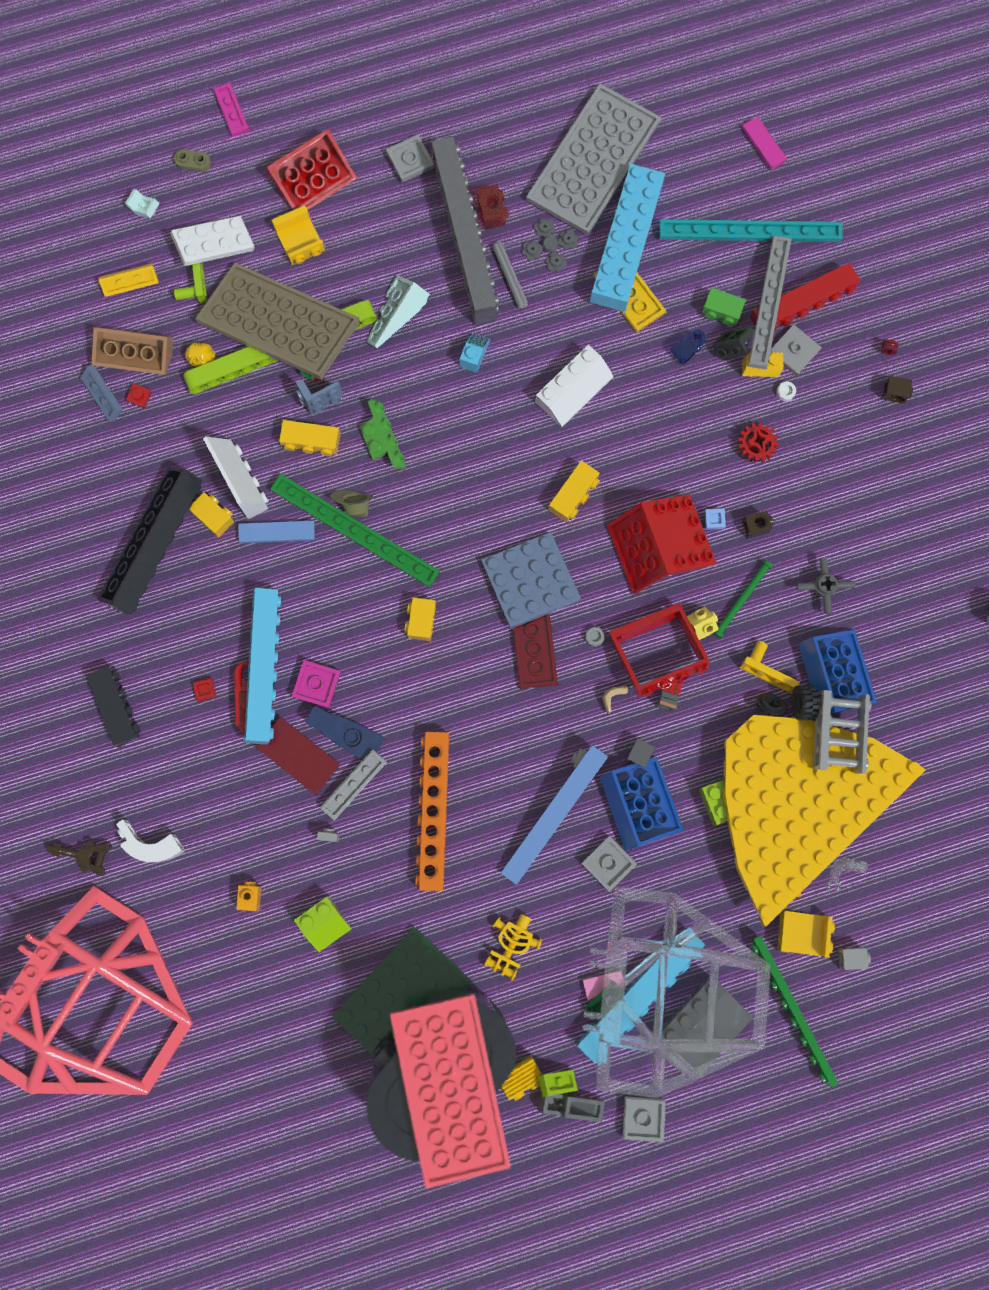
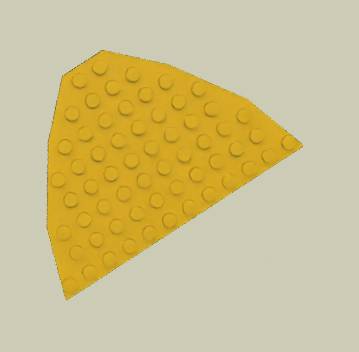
[723,715,925,926]

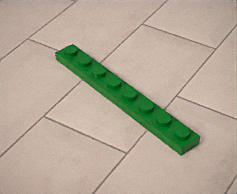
[750,935,839,1088]

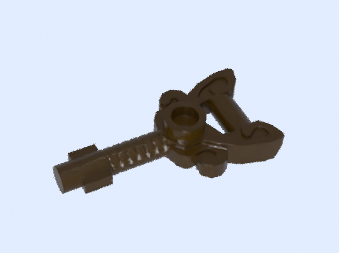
[46,841,112,876]

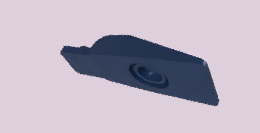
[306,706,384,760]

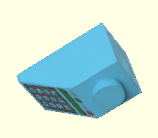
[460,333,490,373]

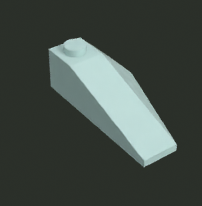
[367,275,430,348]

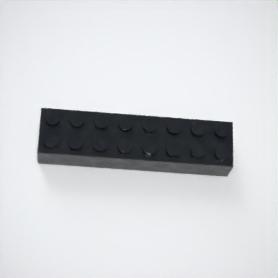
[96,466,203,615]

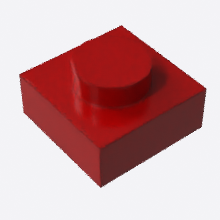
[126,384,152,409]

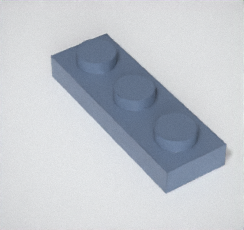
[81,365,123,422]

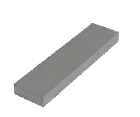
[320,749,387,821]

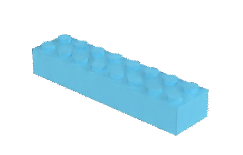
[590,164,665,312]

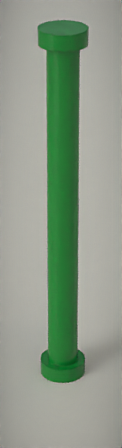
[712,560,773,639]

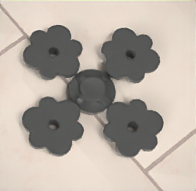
[522,219,579,272]

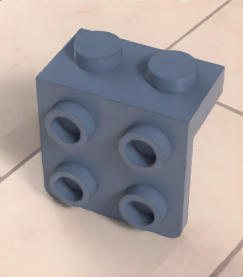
[296,379,343,414]

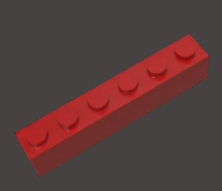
[750,263,861,331]

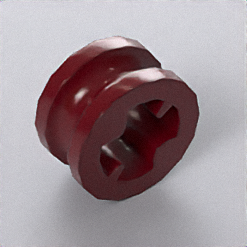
[880,339,899,355]

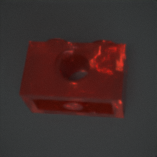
[477,184,509,230]

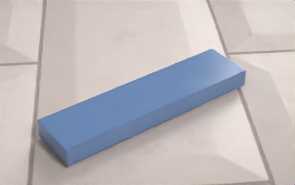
[239,521,315,544]

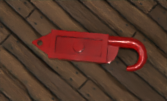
[234,661,249,736]

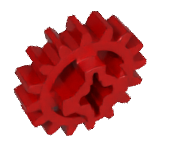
[737,422,779,464]

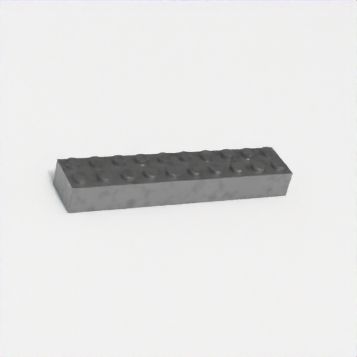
[432,137,499,325]

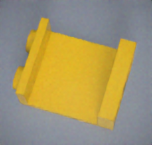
[272,205,325,265]
[777,911,835,958]

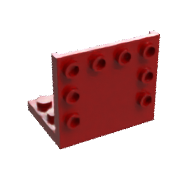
[607,494,717,594]

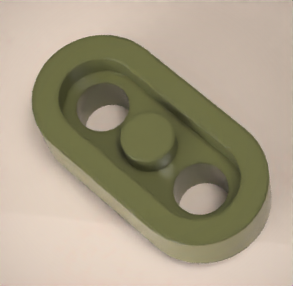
[174,149,211,172]

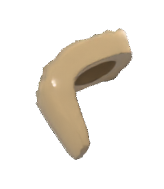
[602,686,628,714]

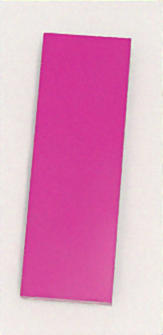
[213,83,250,137]
[742,117,787,170]

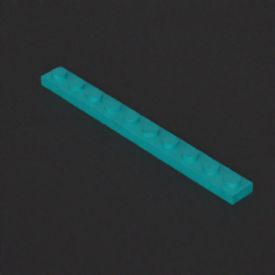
[659,219,842,242]

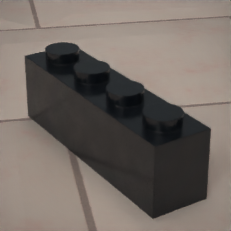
[87,666,141,748]

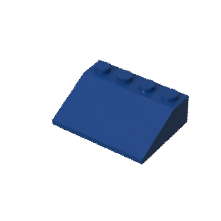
[798,629,877,715]
[599,757,684,851]

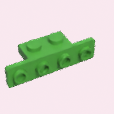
[360,399,406,469]

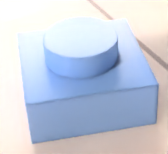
[704,509,726,530]

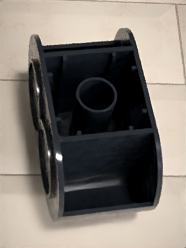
[367,988,516,1162]

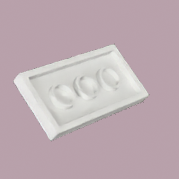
[171,216,254,266]

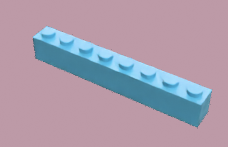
[244,588,281,744]
[576,927,705,1063]

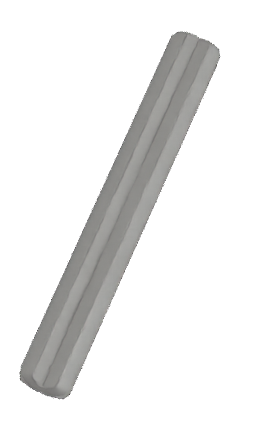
[493,242,528,309]

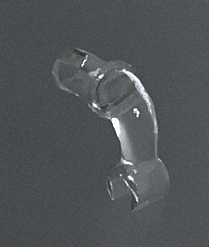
[825,856,868,892]

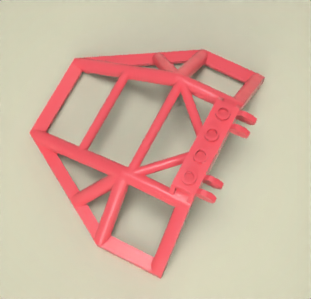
[0,886,194,1095]

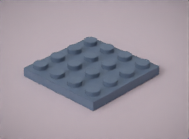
[481,532,581,629]

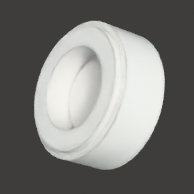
[776,382,796,401]

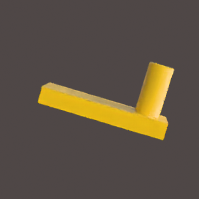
[740,641,800,694]

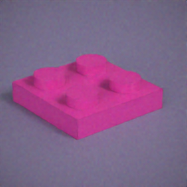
[292,660,341,708]

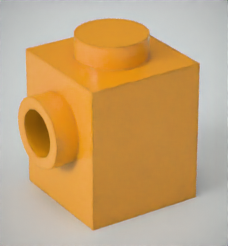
[237,882,262,911]

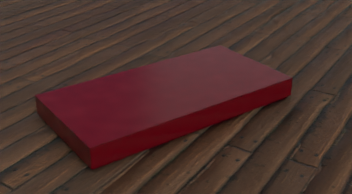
[513,613,558,689]
[256,717,340,795]

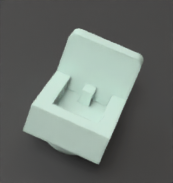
[125,189,159,218]

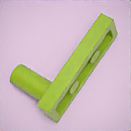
[174,262,207,304]

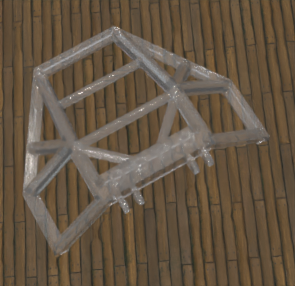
[583,886,771,1098]

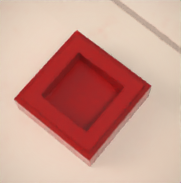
[193,678,217,702]

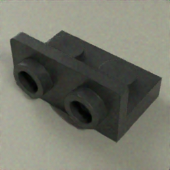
[712,327,754,360]

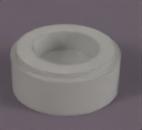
[585,627,605,647]

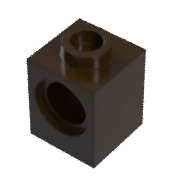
[882,376,913,404]
[742,510,774,539]

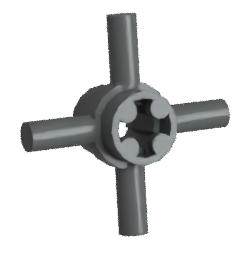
[796,557,855,614]

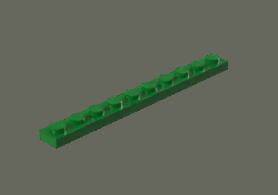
[270,474,440,588]

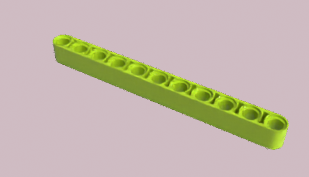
[183,300,377,394]

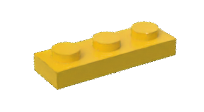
[99,263,159,297]

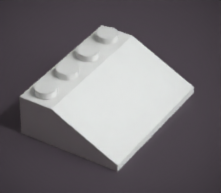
[203,437,269,519]

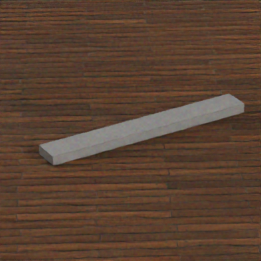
[748,236,792,370]

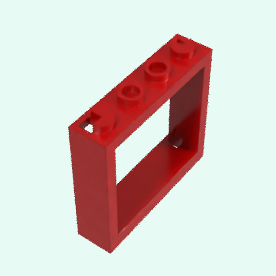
[609,603,710,697]

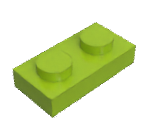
[538,1070,578,1097]

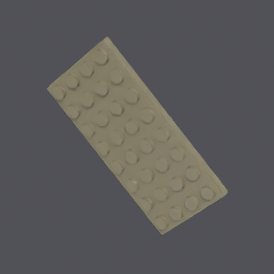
[195,263,360,380]

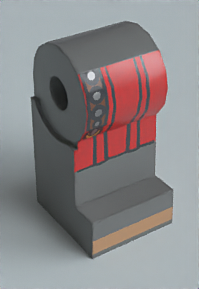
[656,673,683,712]

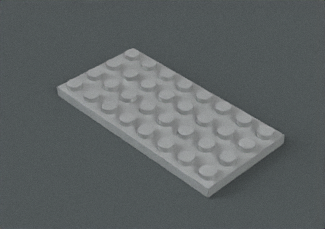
[526,84,662,235]

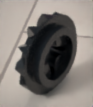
[756,693,787,717]

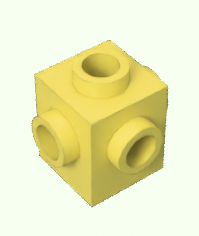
[687,607,719,640]

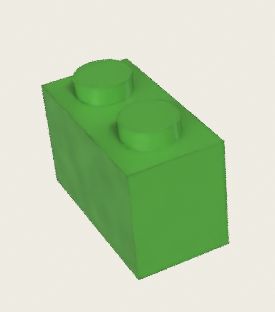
[702,287,746,326]

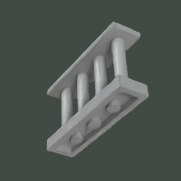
[813,690,872,774]

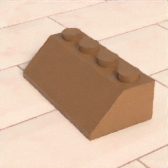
[92,327,174,375]

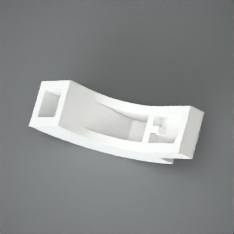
[117,820,186,862]

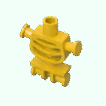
[484,914,542,981]

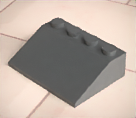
[655,975,753,1077]

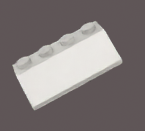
[535,345,613,427]

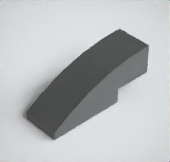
[537,1089,605,1122]

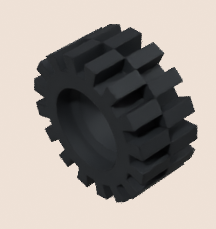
[791,685,820,721]

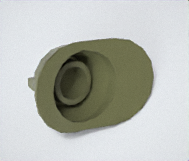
[330,490,373,517]

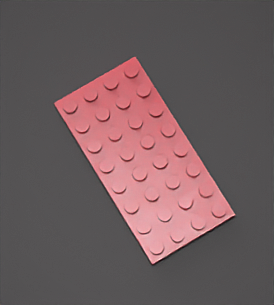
[390,994,511,1188]

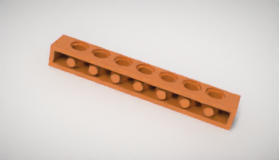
[416,732,449,891]

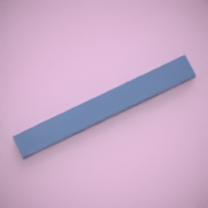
[501,745,608,885]

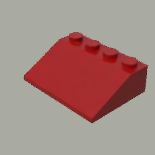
[265,129,357,211]

